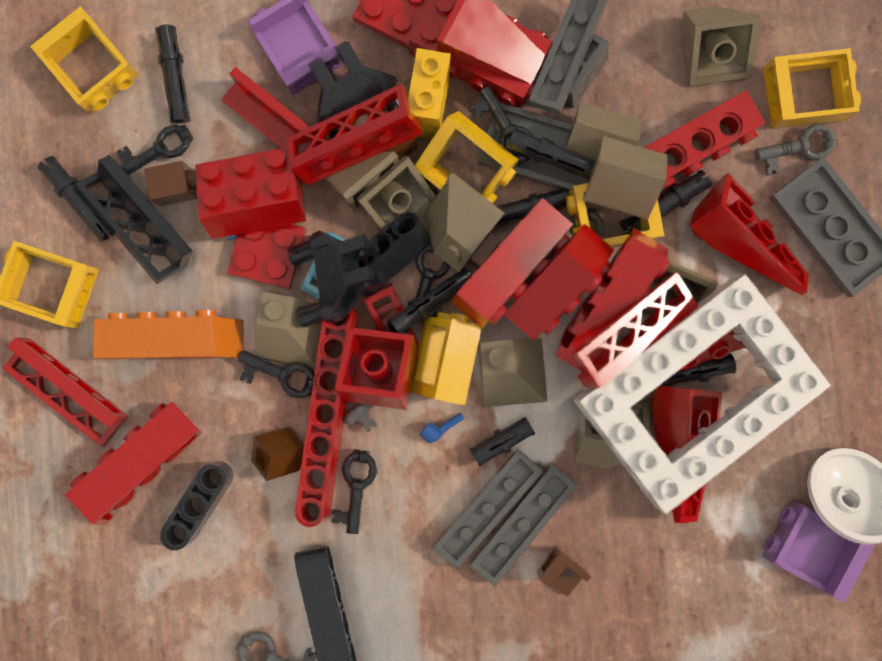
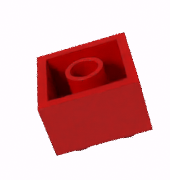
[334,327,418,410]

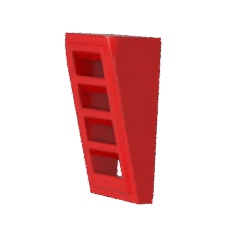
[363,283,420,344]

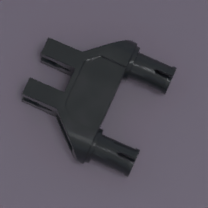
[308,41,399,139]
[288,230,384,328]

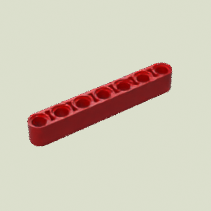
[295,308,358,528]

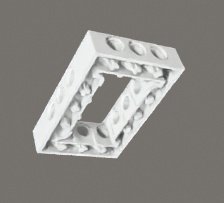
[573,274,831,514]

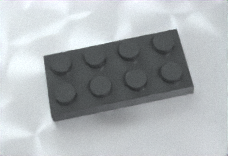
[478,102,589,192]
[769,157,882,297]

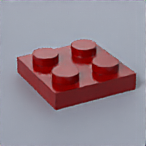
[227,224,307,290]

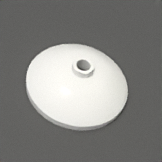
[807,448,882,545]

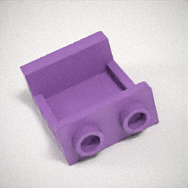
[248,0,344,96]
[762,501,876,603]

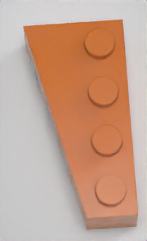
[93,310,244,359]

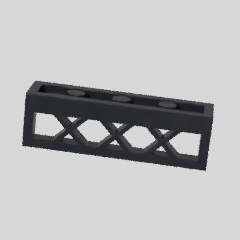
[74,155,193,284]

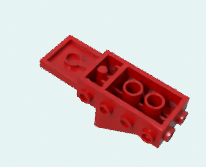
[352,0,553,108]

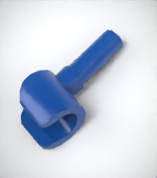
[420,413,464,443]

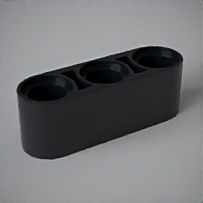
[358,212,431,296]
[160,461,233,551]

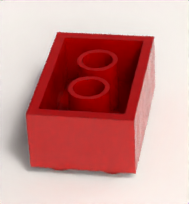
[195,147,306,239]
[504,223,615,341]

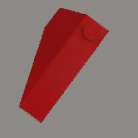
[690,173,809,295]
[651,386,722,524]

